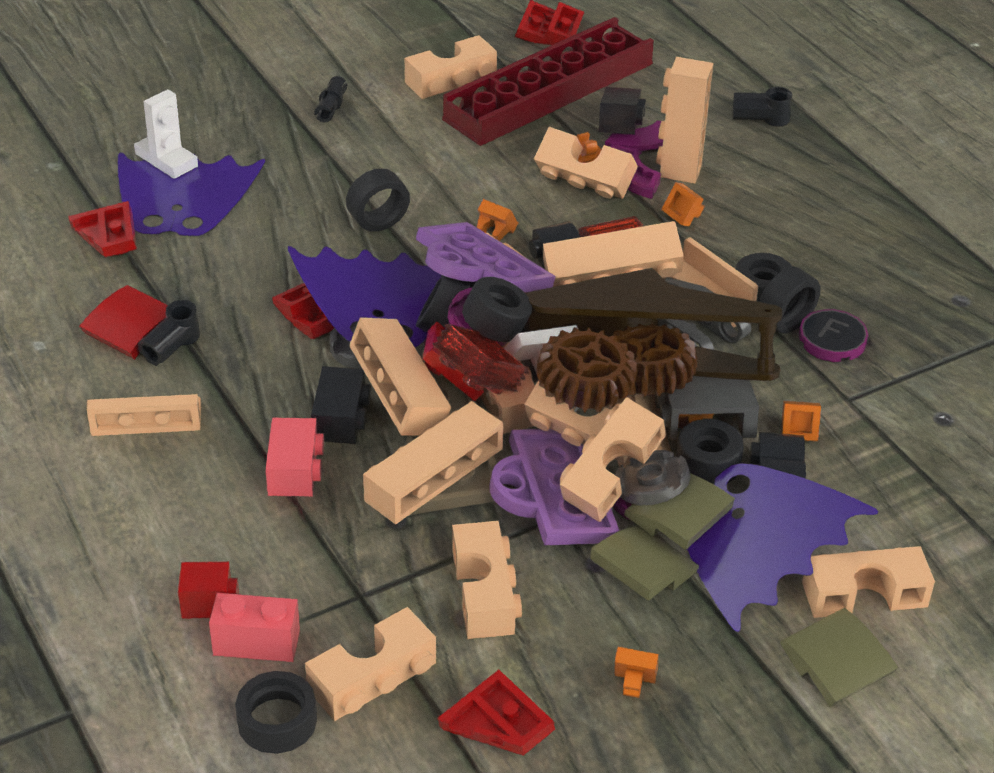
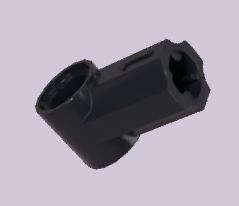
[733,87,792,127]
[138,300,200,366]

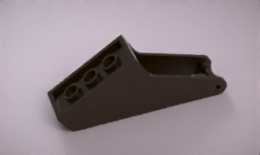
[524,268,782,381]

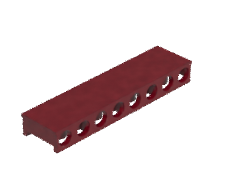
[442,17,654,146]

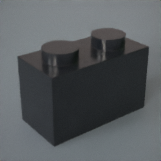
[599,87,646,135]
[311,366,371,444]

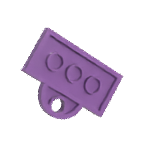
[416,222,556,293]
[489,429,620,545]

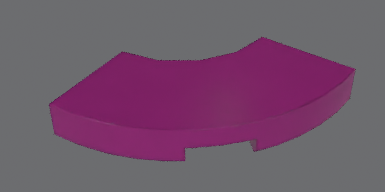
[605,120,663,155]
[610,144,661,199]

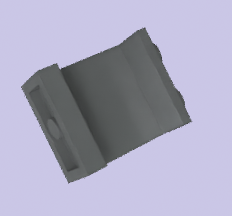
[655,376,759,440]

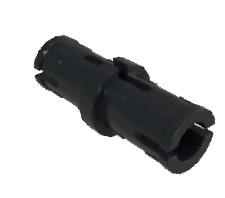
[314,76,348,123]

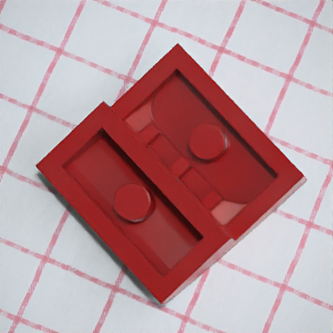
[515,0,584,45]
[272,283,334,340]
[79,285,168,360]

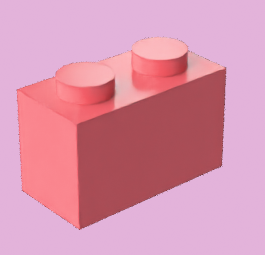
[266,418,324,497]
[209,593,300,662]

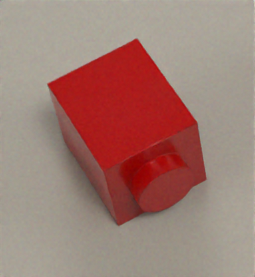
[178,561,239,619]

